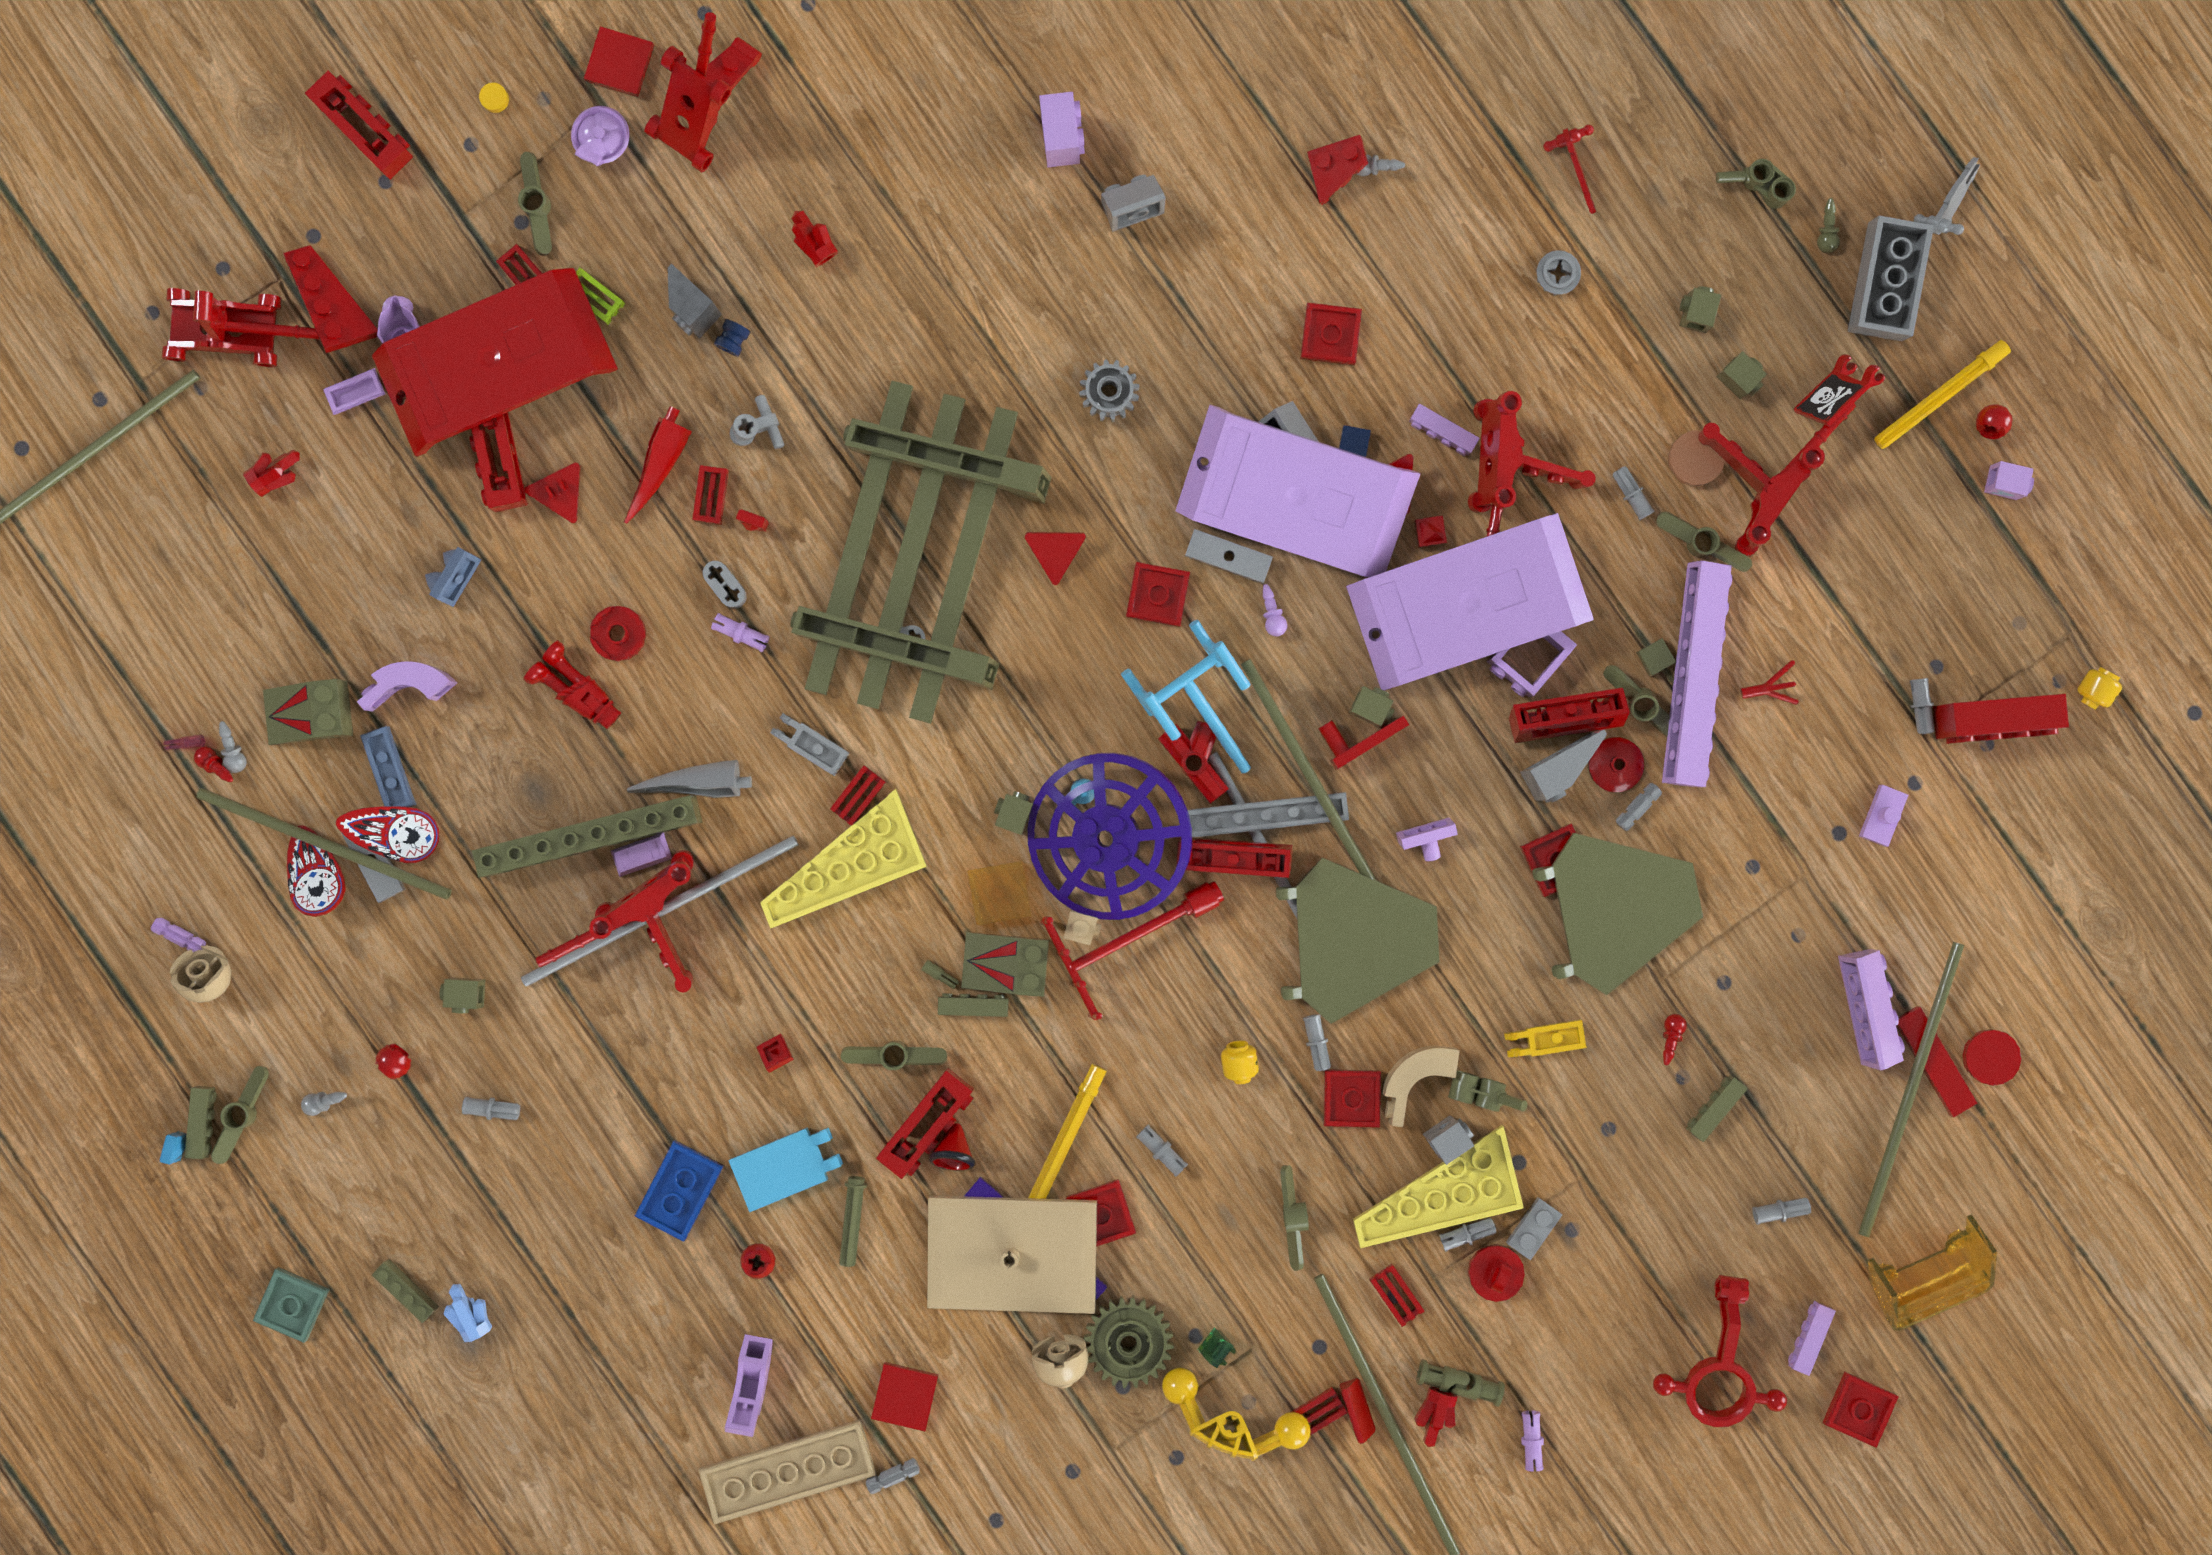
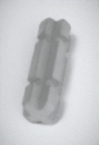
[1616,783,1662,831]
[866,1458,920,1494]

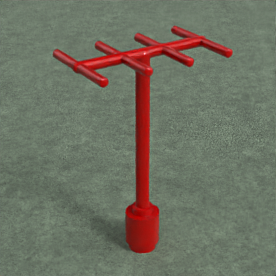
[1040,881,1224,1020]

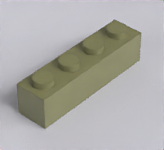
[938,993,1009,1017]
[1686,1076,1748,1142]
[184,1086,217,1159]
[372,1259,439,1323]

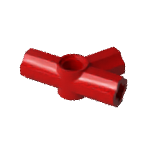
[1158,721,1229,804]

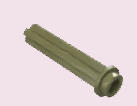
[839,1176,867,1267]

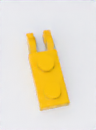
[1504,1019,1587,1058]

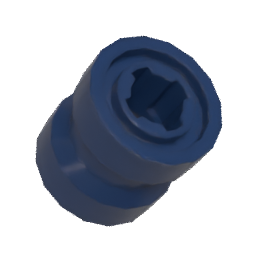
[714,319,750,357]

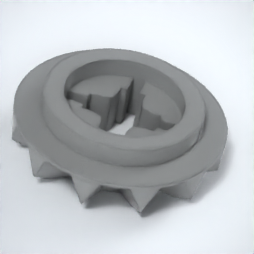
[1536,250,1581,296]

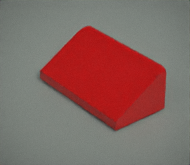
[1339,1378,1376,1444]

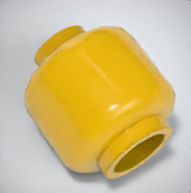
[2077,667,2122,710]
[1221,1040,1259,1084]

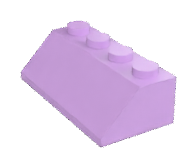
[1838,949,1905,1070]

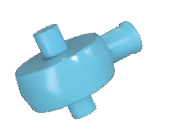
[1070,778,1095,805]

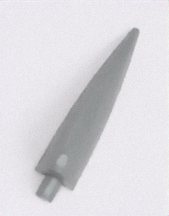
[627,760,752,798]

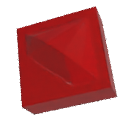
[735,509,769,532]
[1414,515,1447,548]
[756,1033,794,1073]

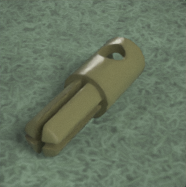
[921,960,959,989]

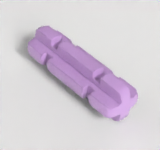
[151,918,206,952]

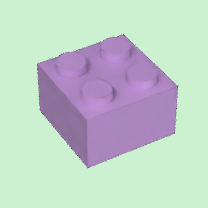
[1039,92,1085,168]

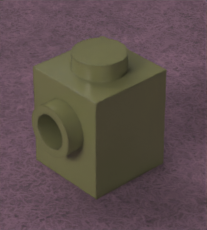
[1679,286,1721,333]
[1716,351,1767,399]
[1348,686,1395,727]
[994,791,1033,835]
[439,977,486,1013]

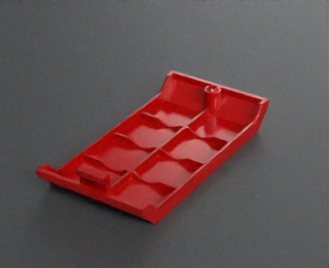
[372,268,618,457]

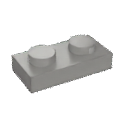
[1506,1197,1562,1261]

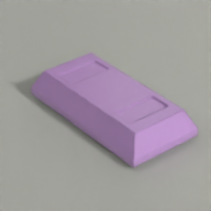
[323,368,386,415]
[611,832,672,877]

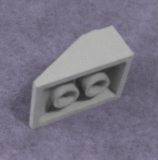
[1520,729,1607,803]

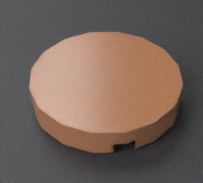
[1668,430,1725,486]

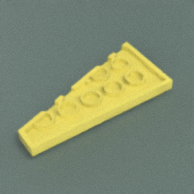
[760,789,927,929]
[1353,1125,1524,1248]

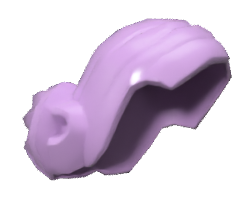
[377,295,420,344]

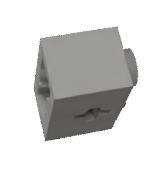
[1423,1116,1474,1165]

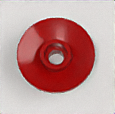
[1588,737,1644,793]

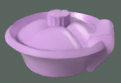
[571,106,629,166]

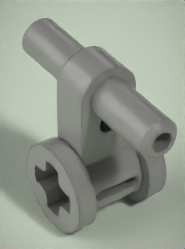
[729,395,785,449]

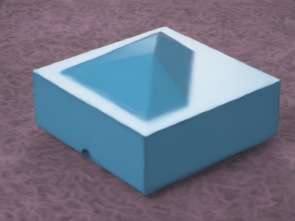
[160,1131,187,1165]

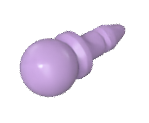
[1263,584,1287,637]

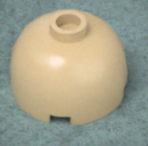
[170,945,232,1003]
[1032,1334,1088,1388]

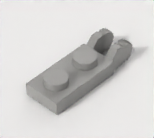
[770,713,849,776]

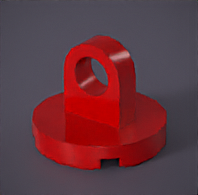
[1468,1244,1525,1302]

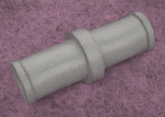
[1136,1124,1188,1177]

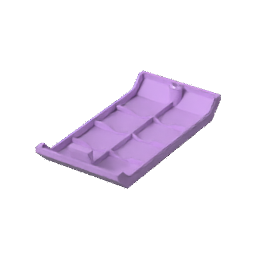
[1175,404,1420,577]
[1346,513,1594,690]

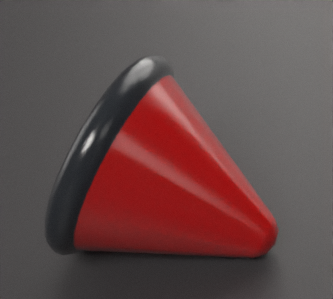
[929,1123,976,1171]

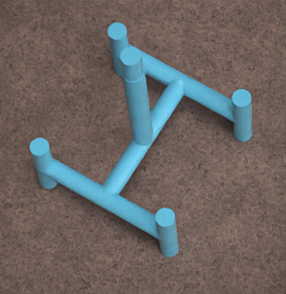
[1121,620,1251,773]

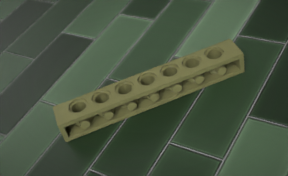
[472,795,703,878]

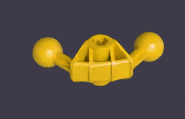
[1162,1368,1311,1461]

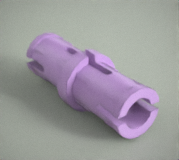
[711,613,770,652]
[1521,1410,1544,1471]

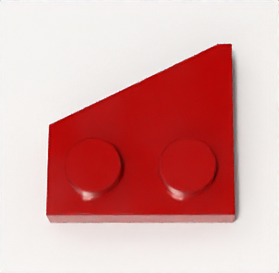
[1307,135,1369,205]

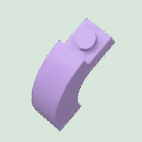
[357,662,457,712]
[725,1334,773,1437]

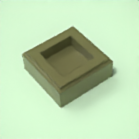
[1636,638,1676,676]

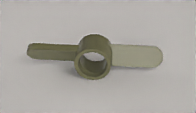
[518,152,552,256]
[1657,511,1752,572]
[1603,665,1670,737]
[841,1040,947,1070]
[211,1066,269,1164]
[1280,1165,1309,1271]

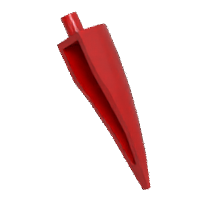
[624,406,692,524]

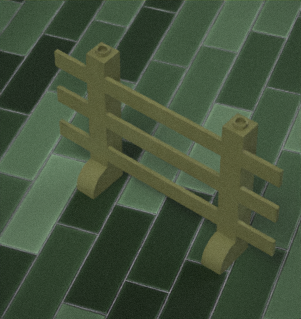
[790,381,1052,724]

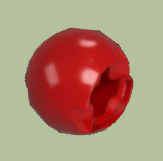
[1975,404,2013,440]
[375,1044,411,1079]
[740,1243,776,1279]

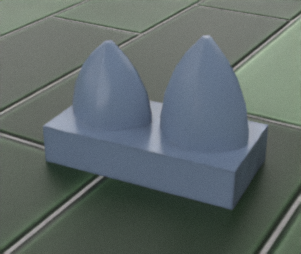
[425,547,481,607]

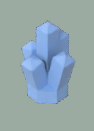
[444,1284,492,1342]

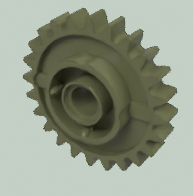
[1084,1295,1174,1388]

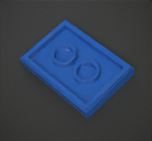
[635,1140,724,1242]

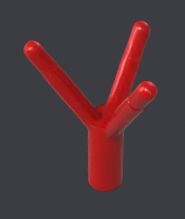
[1740,660,1799,705]

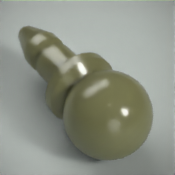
[1817,198,1840,253]

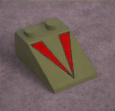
[263,679,353,745]
[961,932,1049,997]

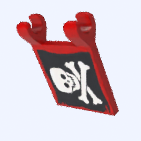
[1793,354,1885,427]

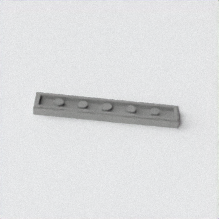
[1188,792,1349,838]

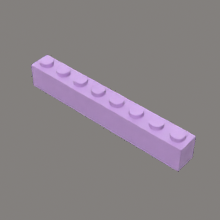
[1662,561,1732,787]

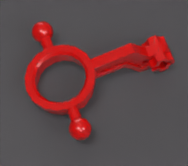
[1653,1275,1787,1427]

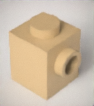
[1064,910,1102,946]

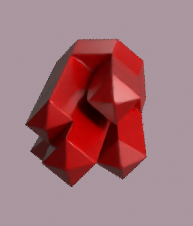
[791,211,838,268]
[243,449,300,497]
[1414,1387,1458,1447]

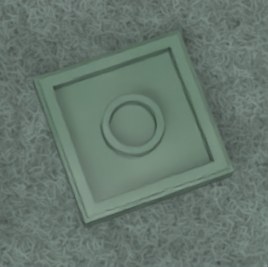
[253,1267,330,1343]

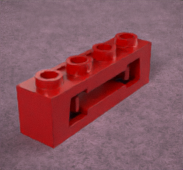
[304,70,414,180]
[469,412,528,512]
[1508,688,1630,743]
[1176,838,1292,878]
[876,1068,974,1179]

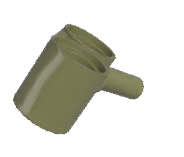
[1716,159,1796,209]
[1448,1070,1528,1112]

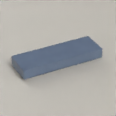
[360,726,416,807]

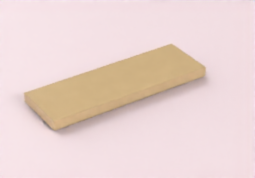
[698,1419,876,1525]

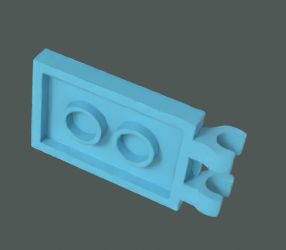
[728,1127,843,1212]

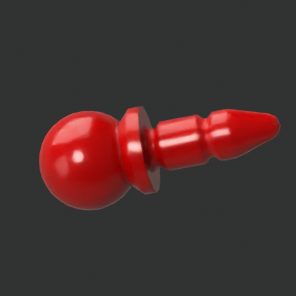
[194,747,233,782]
[1663,1014,1687,1066]

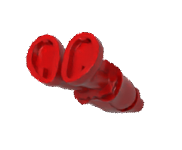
[523,640,622,730]

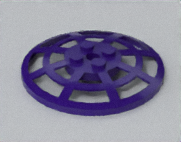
[1027,753,1192,920]

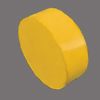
[479,83,509,113]

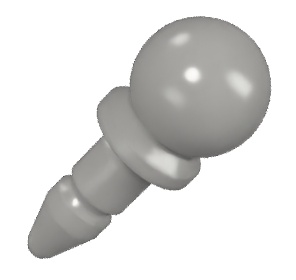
[1356,154,1405,176]
[219,721,247,773]
[301,1092,347,1116]

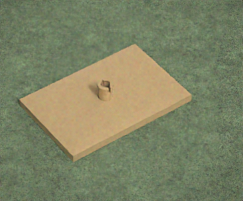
[927,1195,1097,1314]

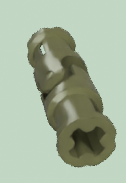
[1416,1359,1505,1407]

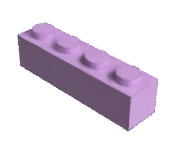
[1409,404,1479,456]
[1788,1301,1836,1376]

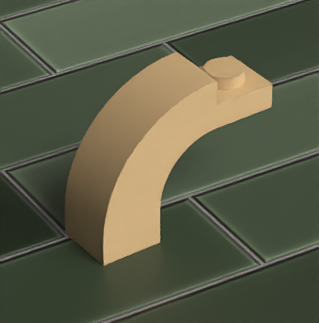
[1381,1046,1460,1127]

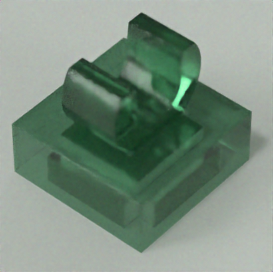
[1197,1327,1236,1368]

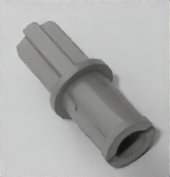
[1612,466,1655,521]
[1910,678,1934,734]
[1303,1014,1331,1071]
[462,1097,520,1120]
[1752,1198,1811,1225]
[1439,1218,1496,1252]

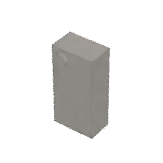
[1848,216,1934,341]

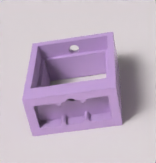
[1487,631,1577,697]

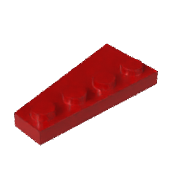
[283,245,378,353]

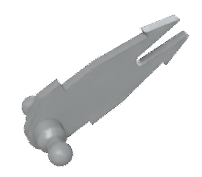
[1914,157,1980,235]

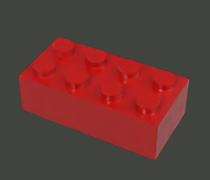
[1933,694,2069,744]

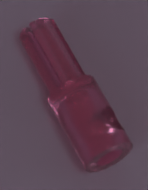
[163,735,205,750]

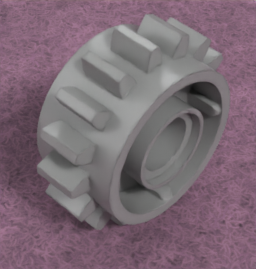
[1079,359,1140,422]

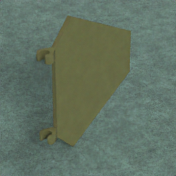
[1532,833,1703,995]
[1276,858,1439,1024]

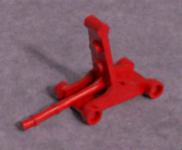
[644,12,762,173]
[162,288,319,368]
[1468,391,1596,537]
[1698,403,1856,557]
[535,850,694,993]

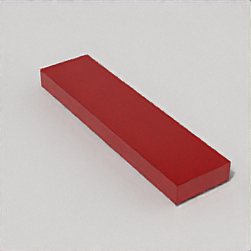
[1896,1006,1978,1117]

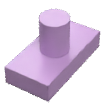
[1859,785,1908,847]
[1396,818,1458,861]

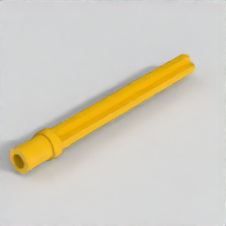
[1874,340,2011,449]
[1028,1064,1107,1199]

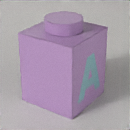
[1984,461,2034,500]

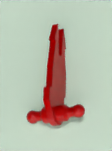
[1543,124,1596,214]

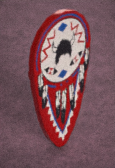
[336,806,439,863]
[287,825,346,917]

